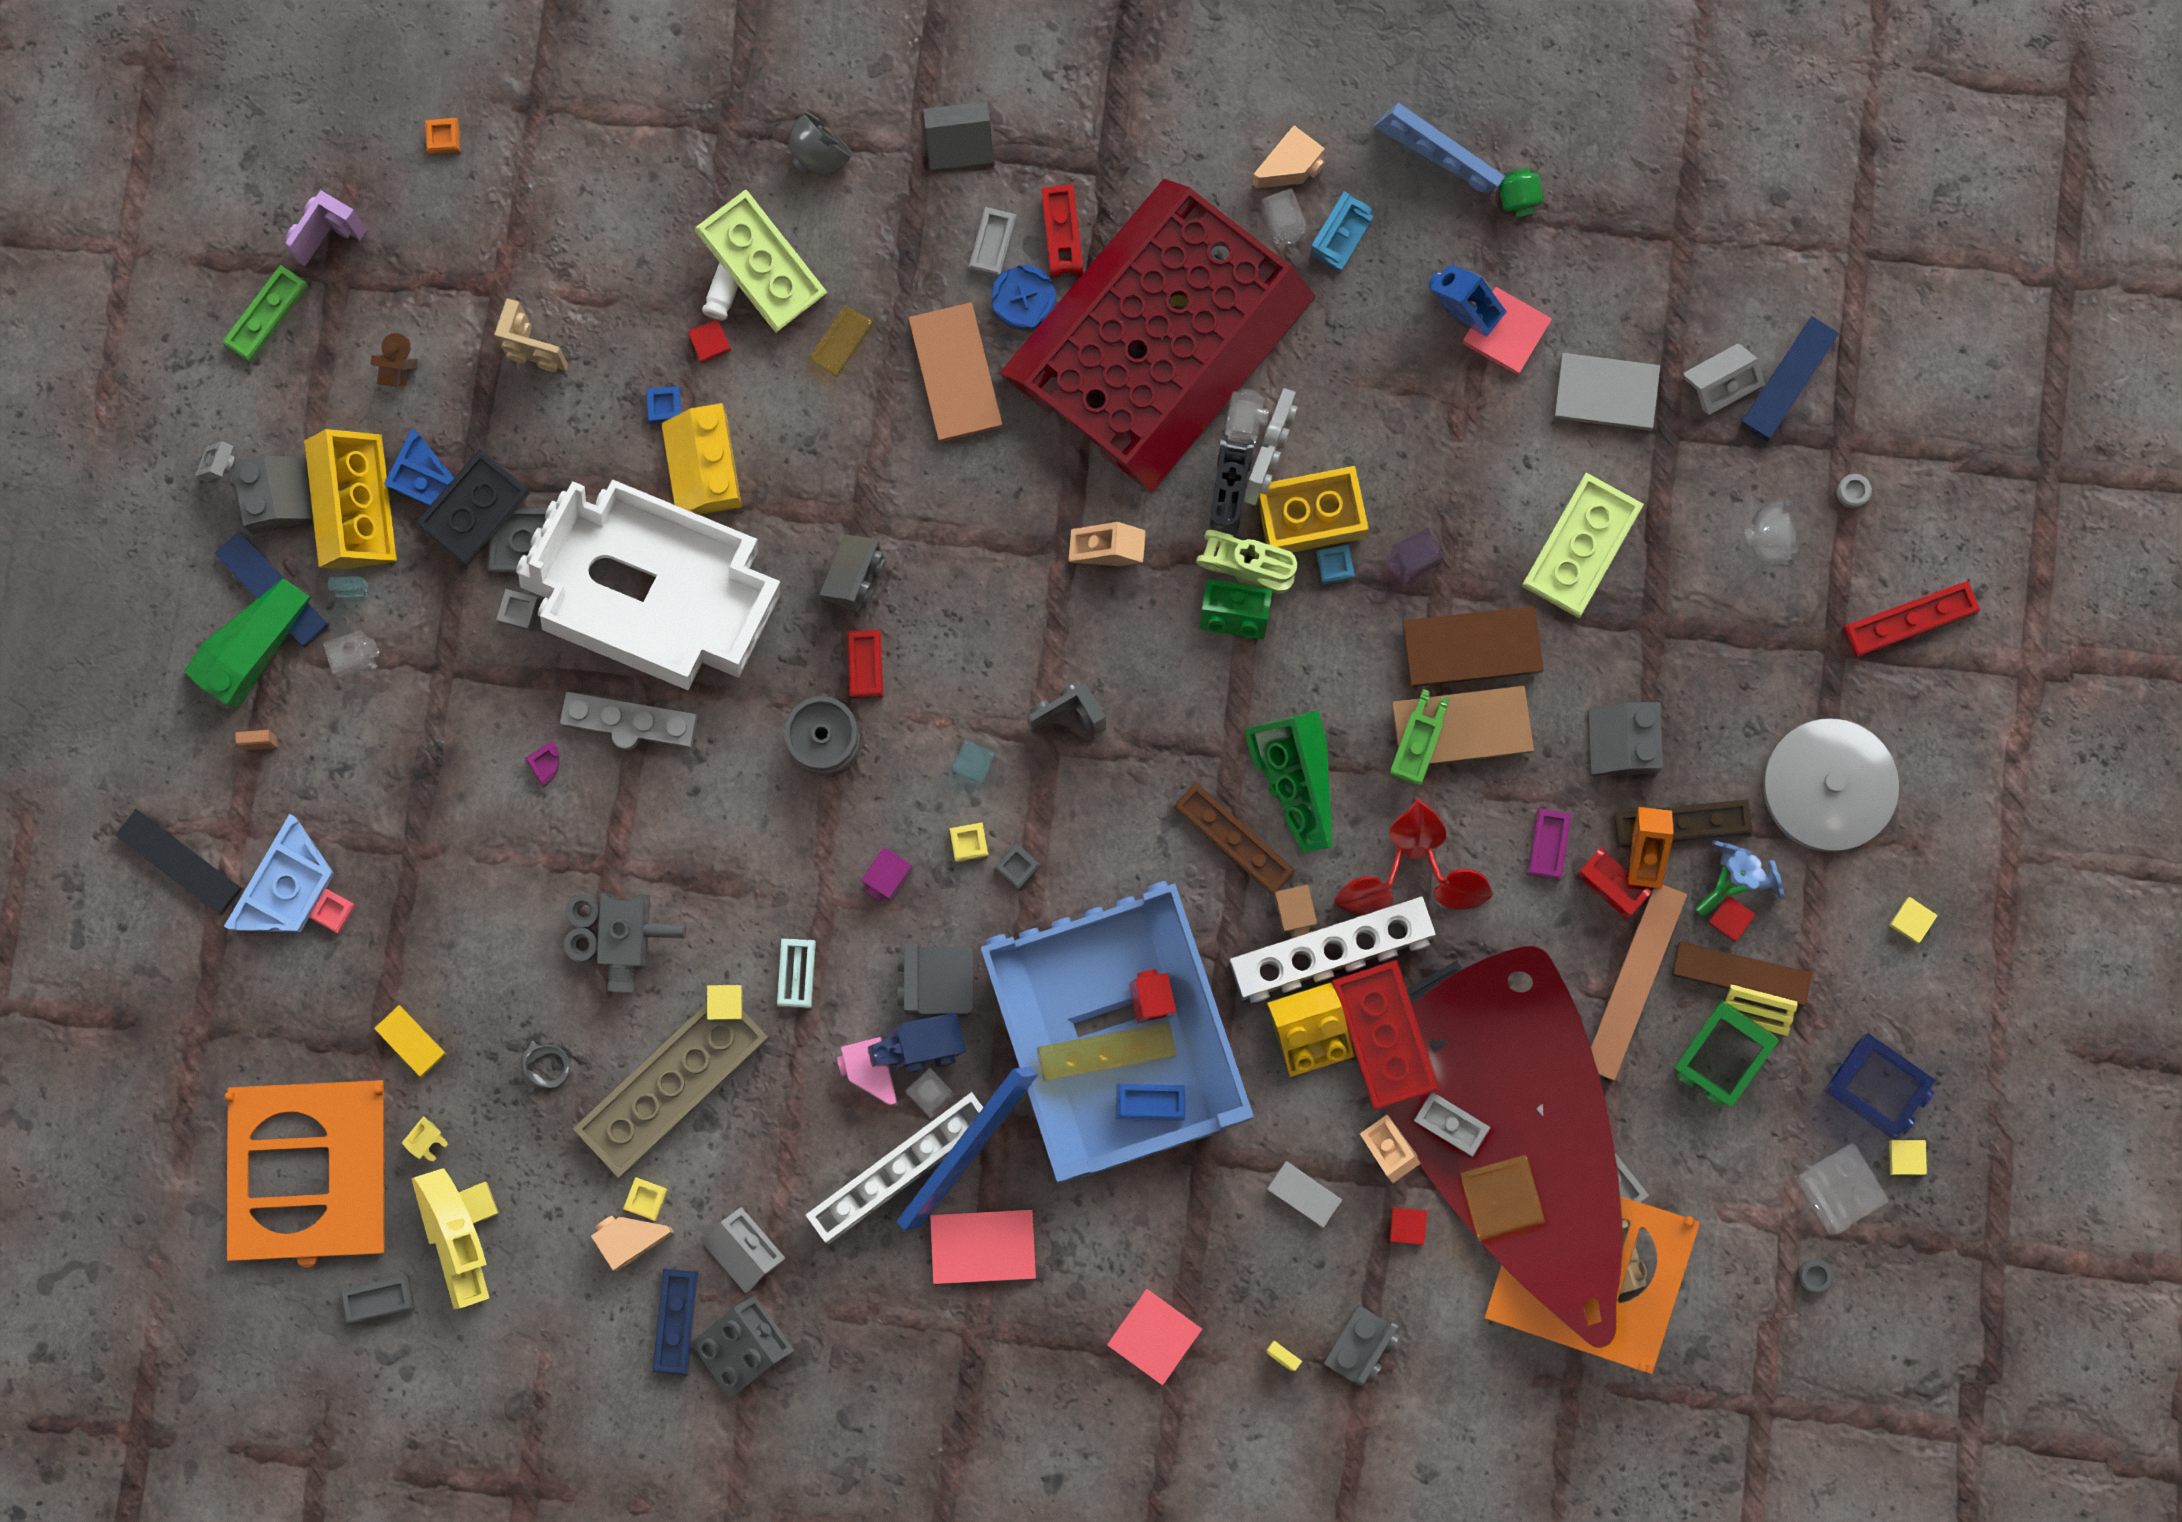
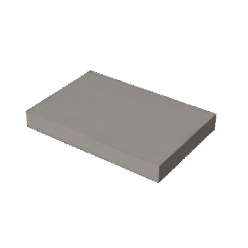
[1554,353,1660,431]

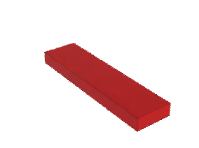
[1843,581,1981,658]

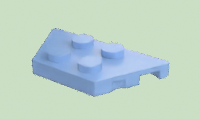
[224,814,334,933]

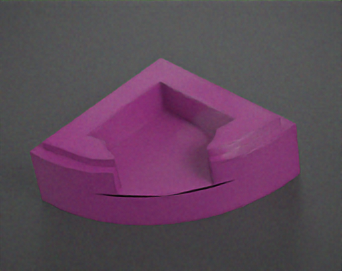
[525,741,560,787]

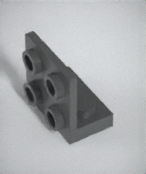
[1027,683,1106,735]
[691,1295,794,1398]
[1323,1305,1400,1386]

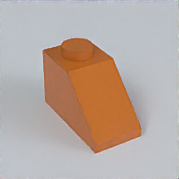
[1628,807,1674,888]

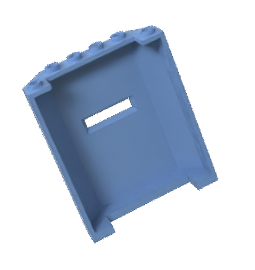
[981,881,1254,1184]

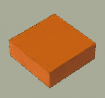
[425,118,461,155]

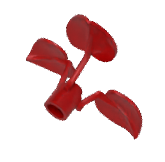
[1334,799,1494,916]

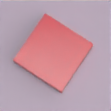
[1462,287,1552,376]
[1107,1289,1202,1386]

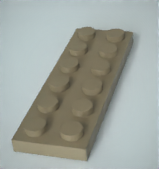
[573,1003,769,1179]

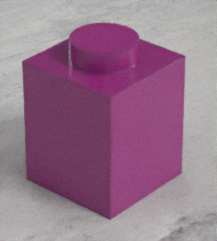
[861,847,913,903]

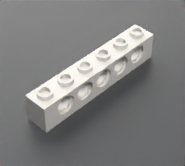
[1229,896,1436,1004]
[806,1092,983,1244]

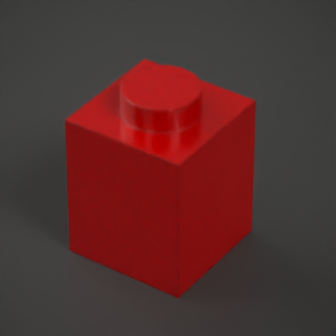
[1129,969,1176,1024]

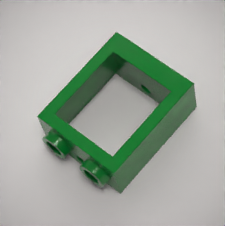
[1674,999,1779,1108]

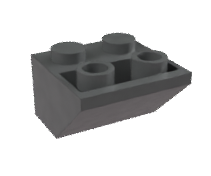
[819,535,886,616]

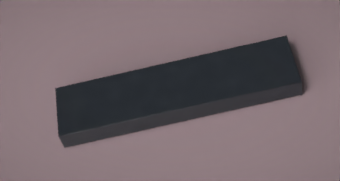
[115,809,243,915]

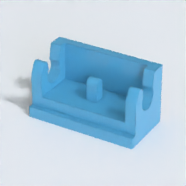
[1310,191,1373,272]

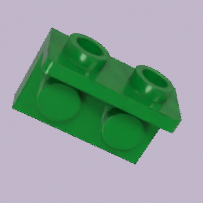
[1199,579,1272,639]

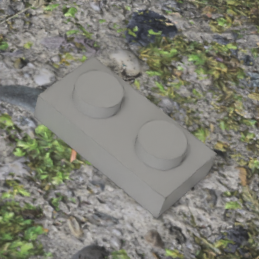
[195,441,234,482]
[1414,1092,1491,1157]

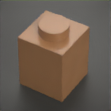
[1274,885,1317,939]

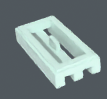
[777,939,816,1008]

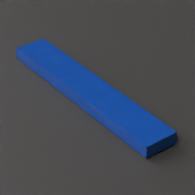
[897,1067,1038,1230]

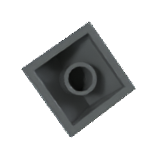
[923,101,995,172]

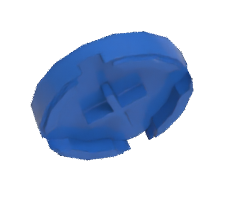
[991,265,1056,330]

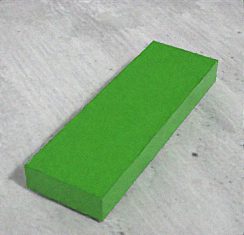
[222,265,309,363]

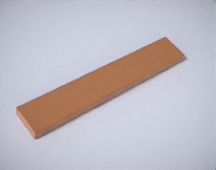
[1591,885,1688,1081]

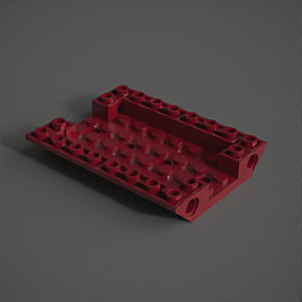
[999,179,1316,494]

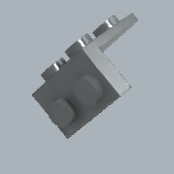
[898,943,974,1015]

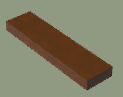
[1173,782,1296,896]
[1672,941,1813,1007]

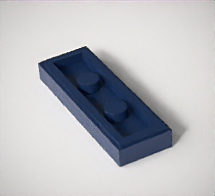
[652,1269,698,1375]

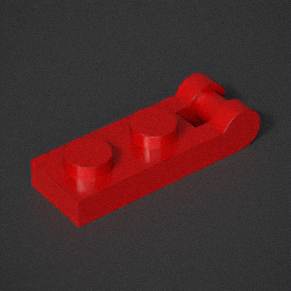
[1041,184,1083,278]

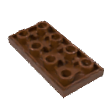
[1402,606,1544,687]

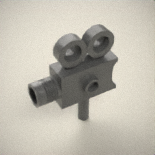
[564,893,686,992]

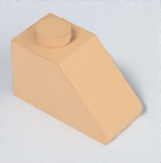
[1252,126,1325,188]
[1069,522,1146,566]
[591,1216,674,1271]

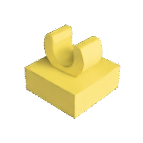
[402,1116,448,1161]

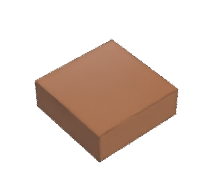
[235,730,277,751]

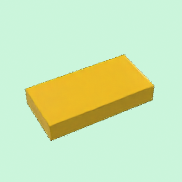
[374,1005,446,1077]

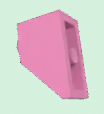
[837,1037,899,1107]

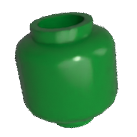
[1499,168,1544,217]

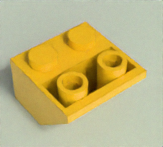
[1267,982,1354,1077]

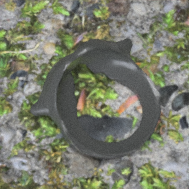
[521,1041,571,1093]

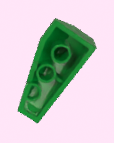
[184,579,311,708]
[1244,710,1333,852]

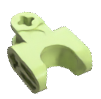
[1196,530,1297,594]

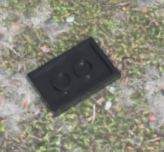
[415,449,531,567]

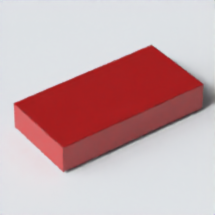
[847,630,884,698]

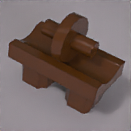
[371,333,418,387]

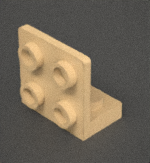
[494,298,568,372]

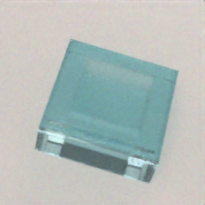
[328,577,368,597]
[952,739,996,784]

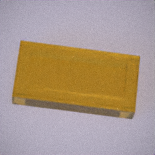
[809,304,873,377]

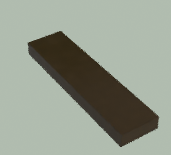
[1614,799,1753,847]

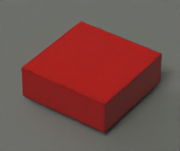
[688,319,731,363]
[1707,896,1756,943]
[1389,1207,1427,1245]

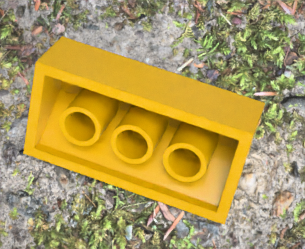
[304,429,397,569]

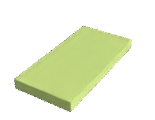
[694,190,828,333]
[1522,473,1644,618]

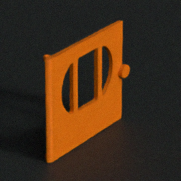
[225,1080,385,1268]
[1484,1196,1700,1374]

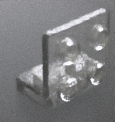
[1795,1143,1888,1236]

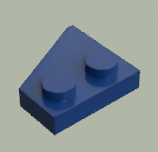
[384,429,454,507]

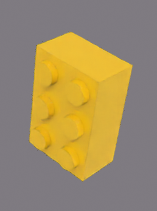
[1257,466,1369,553]

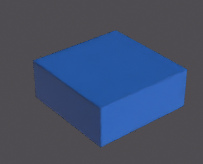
[646,386,682,424]

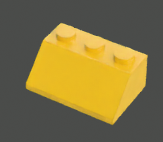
[661,403,742,515]

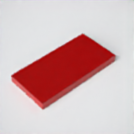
[1332,960,1440,1111]

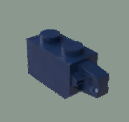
[867,1013,966,1074]

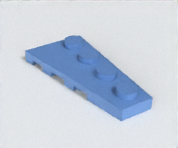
[1374,103,1505,193]

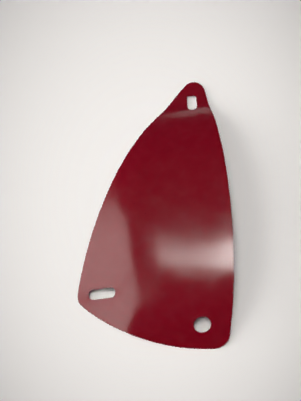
[1359,946,1623,1348]

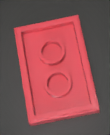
[930,1210,1036,1284]

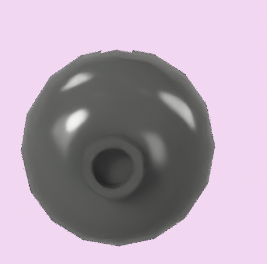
[788,112,852,176]

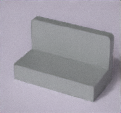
[1683,344,1765,415]
[703,1207,785,1293]

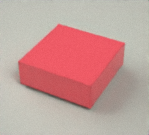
[309,888,356,935]

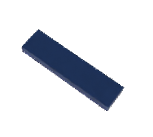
[1741,316,1839,441]
[215,531,330,648]

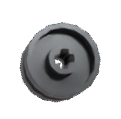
[784,696,861,776]

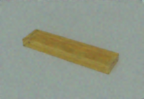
[1037,1022,1176,1082]

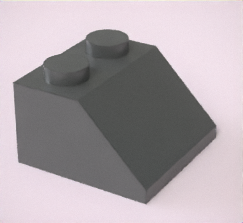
[232,456,313,535]
[1588,702,1663,776]

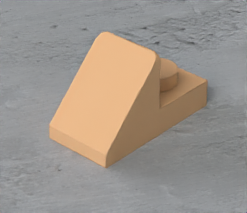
[1360,1114,1421,1183]

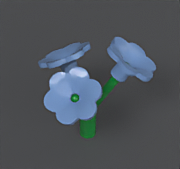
[1696,840,1785,917]

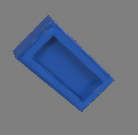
[1116,1084,1185,1120]

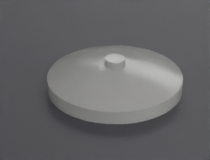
[1763,719,1899,852]

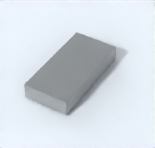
[968,207,1017,278]
[1267,1161,1342,1228]

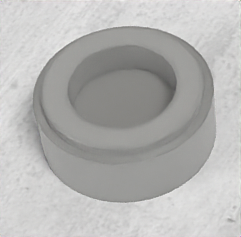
[1836,474,1872,509]

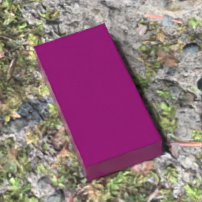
[1527,808,1572,881]

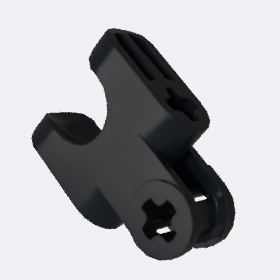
[1209,435,1255,537]

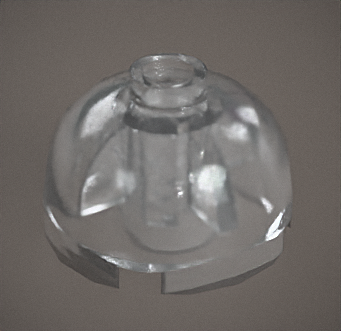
[1745,500,1798,567]

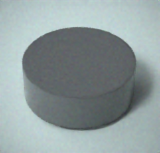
[1797,1259,1834,1294]

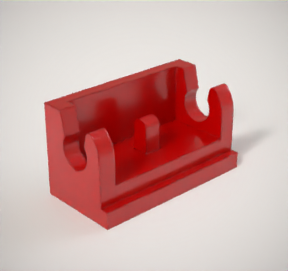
[1576,847,1652,920]

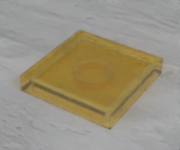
[1460,1155,1545,1240]

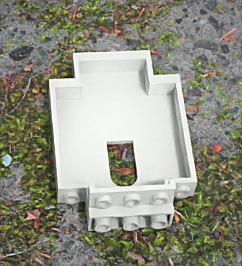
[516,480,780,690]

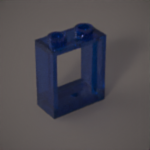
[1824,1033,1936,1138]

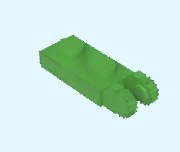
[1389,689,1450,787]

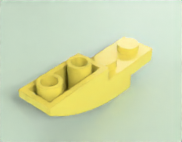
[411,1168,489,1309]

